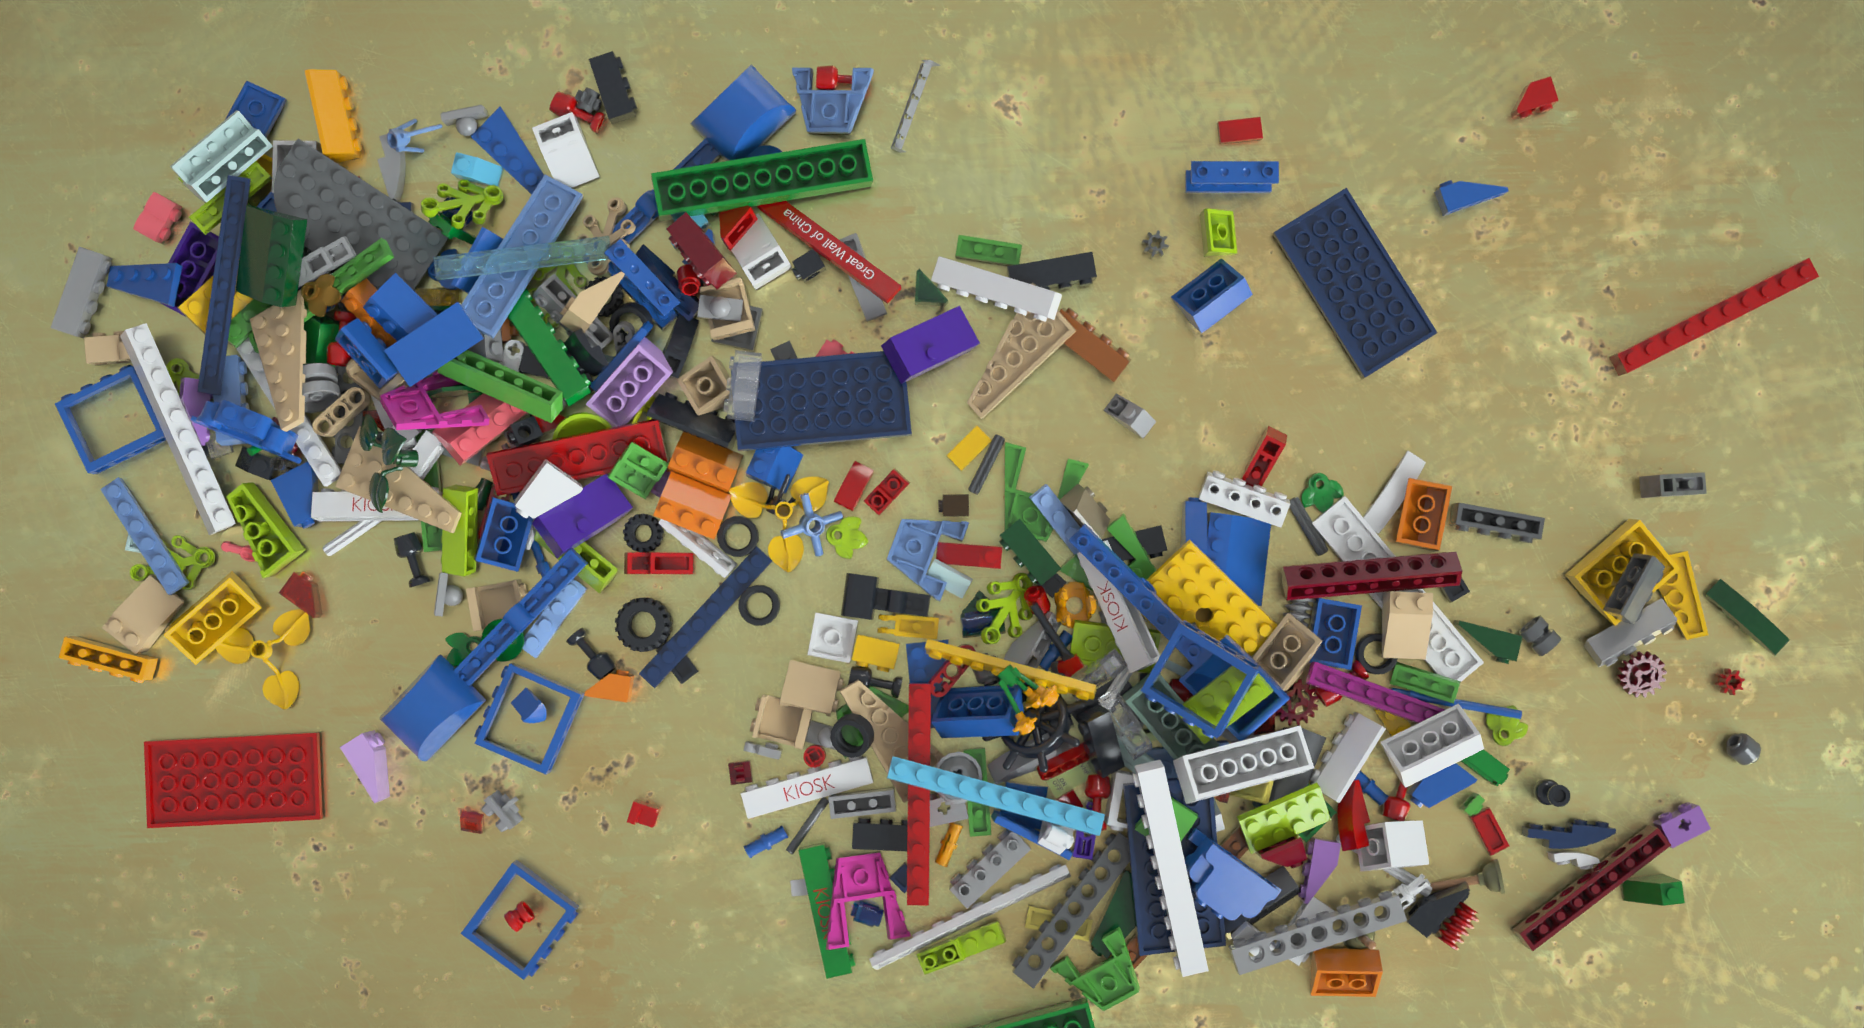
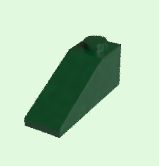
[1453,620,1523,664]

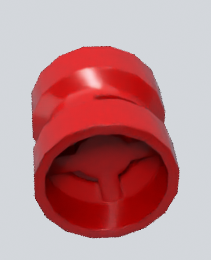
[803,744,826,768]
[504,901,535,932]

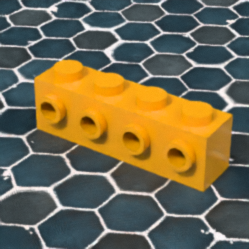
[59,636,158,683]

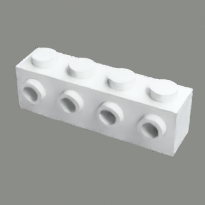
[1199,470,1290,528]

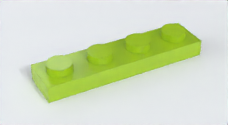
[189,161,272,235]

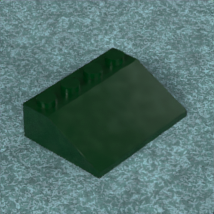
[236,205,308,307]

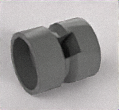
[1519,615,1561,656]

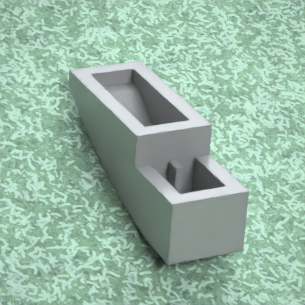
[377,134,406,202]

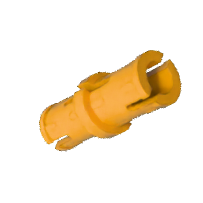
[935,822,963,867]

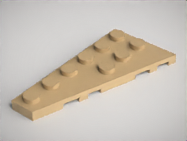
[967,283,1077,419]
[249,289,307,432]
[335,426,462,533]
[839,680,944,803]

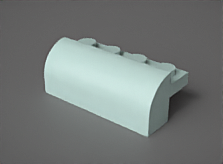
[170,110,273,203]

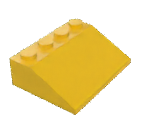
[1565,519,1680,626]

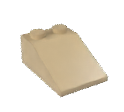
[560,271,625,333]
[102,575,185,655]
[1382,591,1433,659]
[1253,613,1323,691]

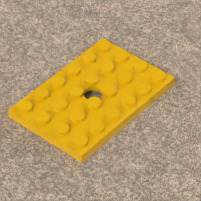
[1141,539,1278,656]

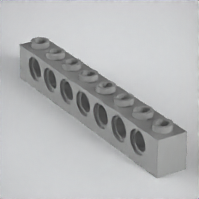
[1228,891,1407,975]

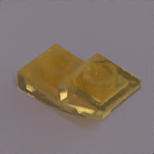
[414,287,459,306]

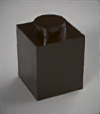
[938,494,969,517]

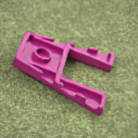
[380,371,490,430]
[826,852,911,950]

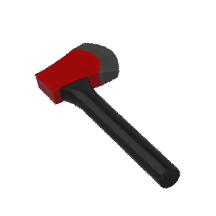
[1030,602,1084,678]

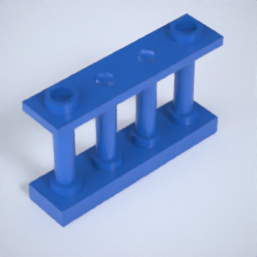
[1185,161,1279,193]
[604,239,680,330]

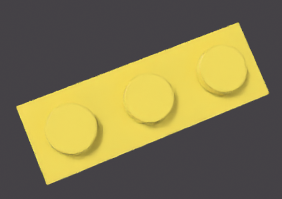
[1024,906,1093,941]

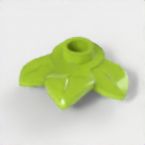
[826,516,868,559]
[1486,705,1528,746]

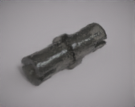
[270,456,299,473]

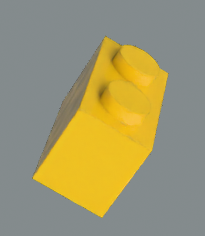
[852,634,900,672]

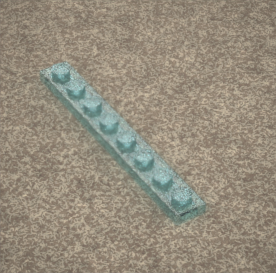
[433,236,611,280]

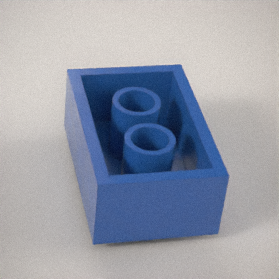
[1309,598,1362,670]

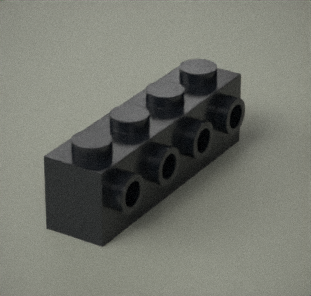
[1007,252,1097,290]

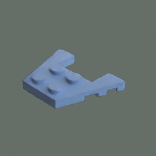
[792,67,874,134]
[887,519,969,602]

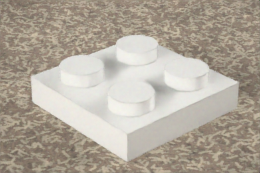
[808,613,858,663]

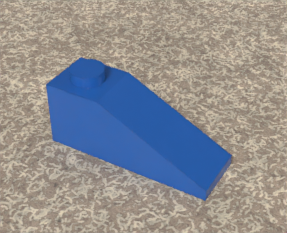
[1434,180,1509,216]

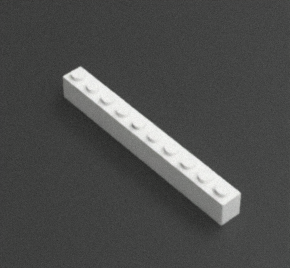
[120,323,236,535]
[1132,760,1208,977]

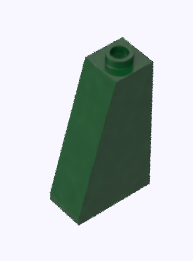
[1089,868,1136,959]

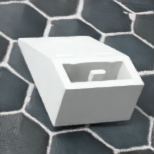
[532,112,600,188]
[731,213,792,290]

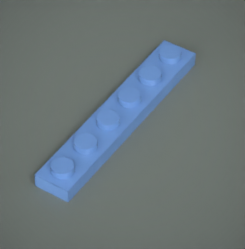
[100,477,189,595]

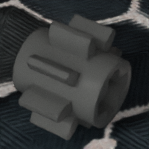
[575,87,602,114]
[1142,230,1169,258]

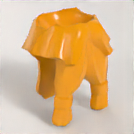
[1054,582,1097,628]

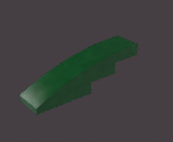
[1705,579,1790,656]

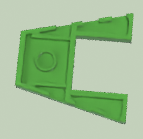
[1004,442,1089,542]
[1060,513,1156,592]

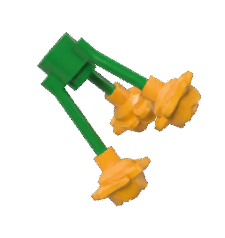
[997,664,1059,735]

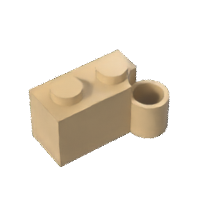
[84,331,132,366]

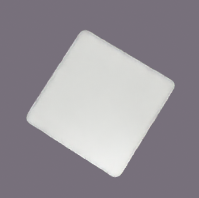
[790,879,808,896]

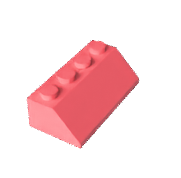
[432,393,528,466]

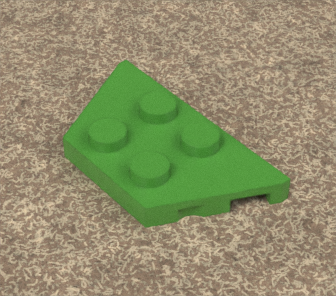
[836,686,909,759]

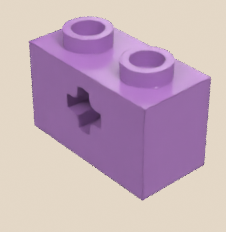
[1653,802,1711,848]

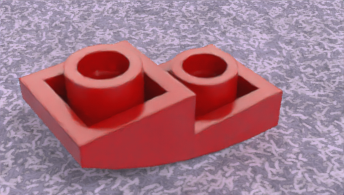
[834,461,874,511]
[864,468,910,515]

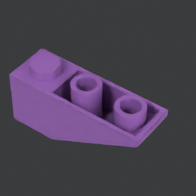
[179,377,213,446]
[1298,837,1341,904]

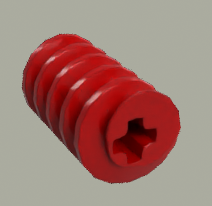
[1436,902,1479,951]

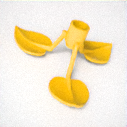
[729,476,829,572]
[216,609,310,710]

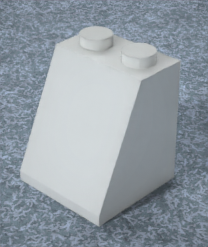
[514,459,583,519]
[1357,820,1429,871]

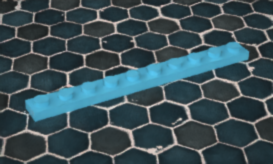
[887,756,1105,836]

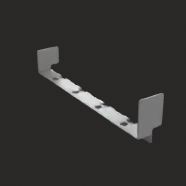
[891,59,941,153]

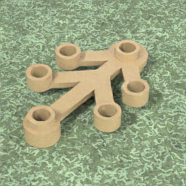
[577,198,636,275]

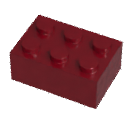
[666,212,737,289]

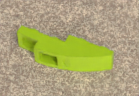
[916,921,1006,975]

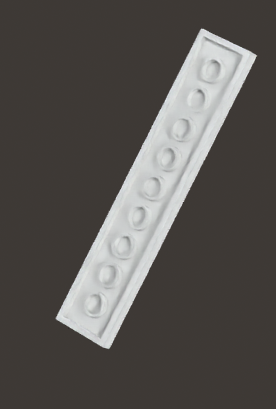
[1312,496,1484,681]

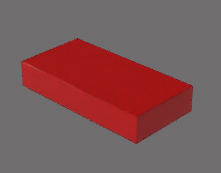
[1217,117,1263,144]
[1469,807,1509,856]

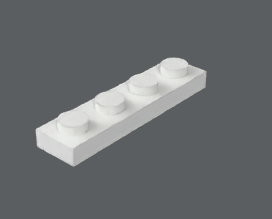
[659,519,738,578]

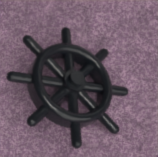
[982,673,1087,773]

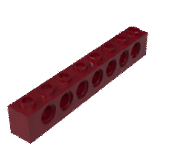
[1282,552,1463,601]
[1512,825,1671,951]

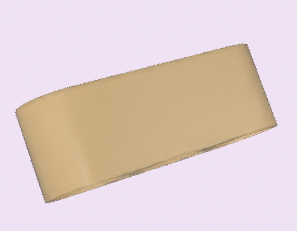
[312,387,371,437]

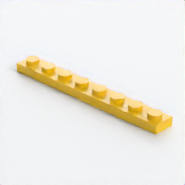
[925,639,1096,700]

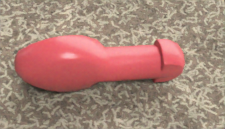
[221,541,255,562]

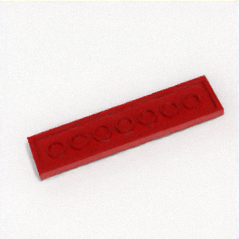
[486,419,668,496]

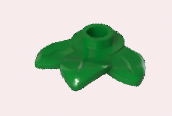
[1301,473,1344,513]
[445,633,481,666]

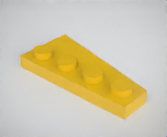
[1658,551,1709,640]

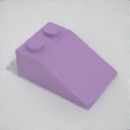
[340,730,390,803]

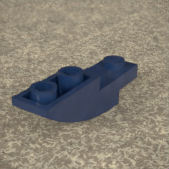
[635,244,699,321]
[1522,819,1616,849]

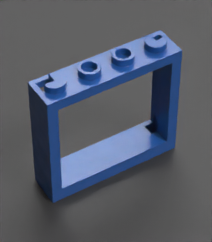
[55,365,166,474]
[1141,620,1261,738]
[474,663,585,775]
[461,860,579,980]

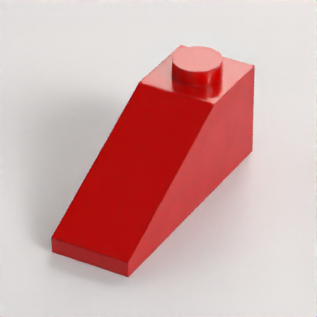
[1241,426,1288,487]
[936,542,1002,569]

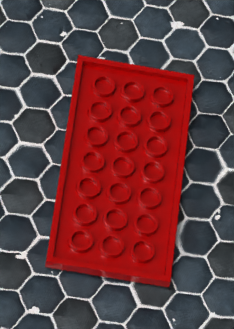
[144,732,323,828]

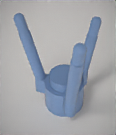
[387,119,443,153]

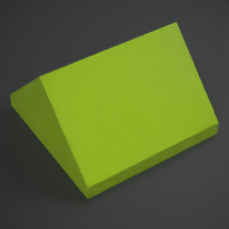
[1200,208,1237,257]

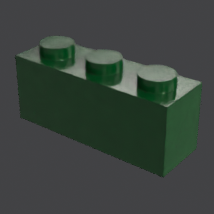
[999,519,1061,585]

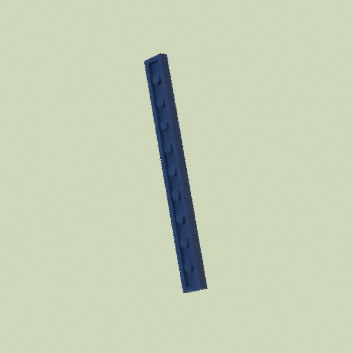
[197,175,251,395]

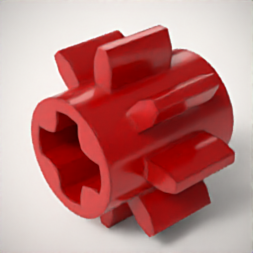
[1715,668,1745,695]

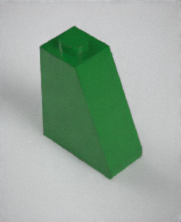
[304,314,340,368]
[1621,874,1685,906]

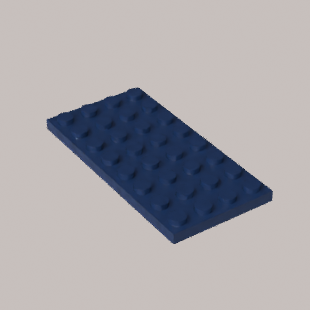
[1273,187,1438,379]
[730,351,912,451]
[1123,778,1226,956]

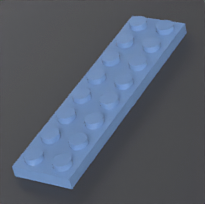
[461,175,583,339]

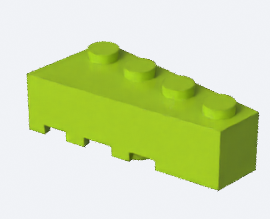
[226,482,305,578]

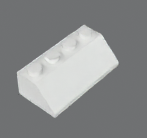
[1381,704,1484,788]
[1310,712,1386,803]

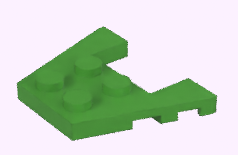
[1050,927,1140,1011]

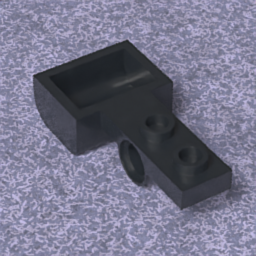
[841,573,931,620]

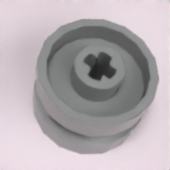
[302,363,342,413]
[936,752,982,804]

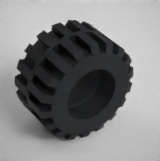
[615,598,672,652]

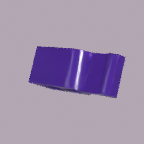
[1072,800,1096,860]

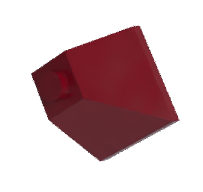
[1255,835,1307,868]

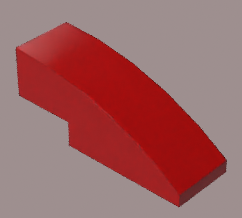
[624,552,693,574]
[1338,780,1370,851]

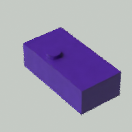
[161,221,219,317]
[881,306,980,384]
[532,474,633,559]

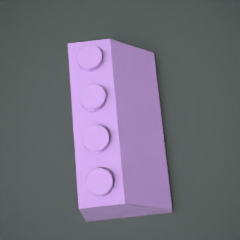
[586,337,673,427]

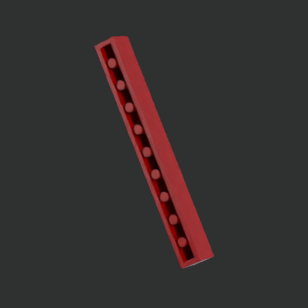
[1609,258,1819,376]
[907,683,931,906]

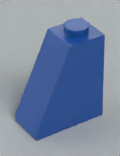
[271,461,319,529]
[1180,497,1207,554]
[1407,763,1478,808]

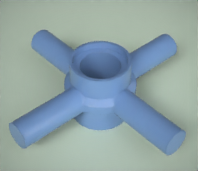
[780,493,843,556]

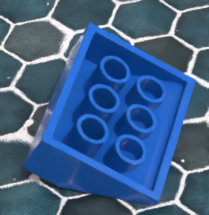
[1205,512,1271,606]

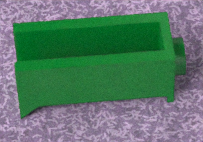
[1461,749,1510,787]

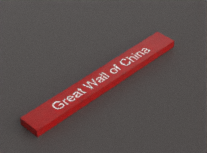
[757,201,902,304]

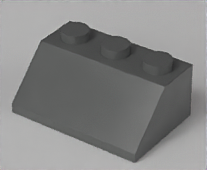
[1603,553,1665,625]

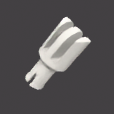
[1391,874,1430,910]

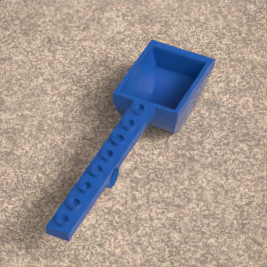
[582,64,796,266]
[1069,524,1290,741]
[379,548,588,761]

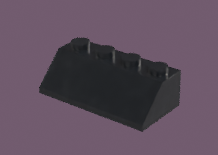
[646,392,737,450]

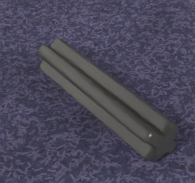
[968,434,1005,495]
[1289,497,1328,556]

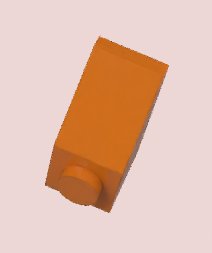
[584,669,634,702]

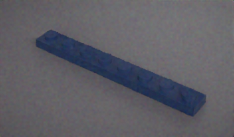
[639,546,773,688]

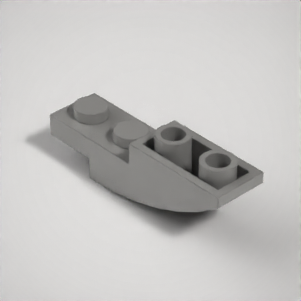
[839,233,887,322]
[298,236,357,291]
[988,733,1074,785]

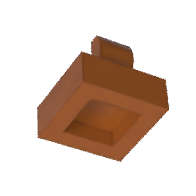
[501,319,520,344]

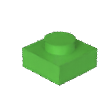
[1459,792,1485,816]

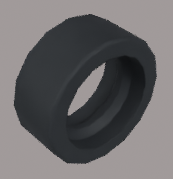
[609,302,653,343]
[717,516,759,557]
[738,585,780,626]
[1355,633,1398,675]
[830,713,874,758]

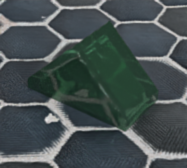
[915,269,948,306]

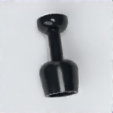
[394,532,431,588]
[566,628,616,681]
[848,666,903,698]
[1533,779,1570,807]

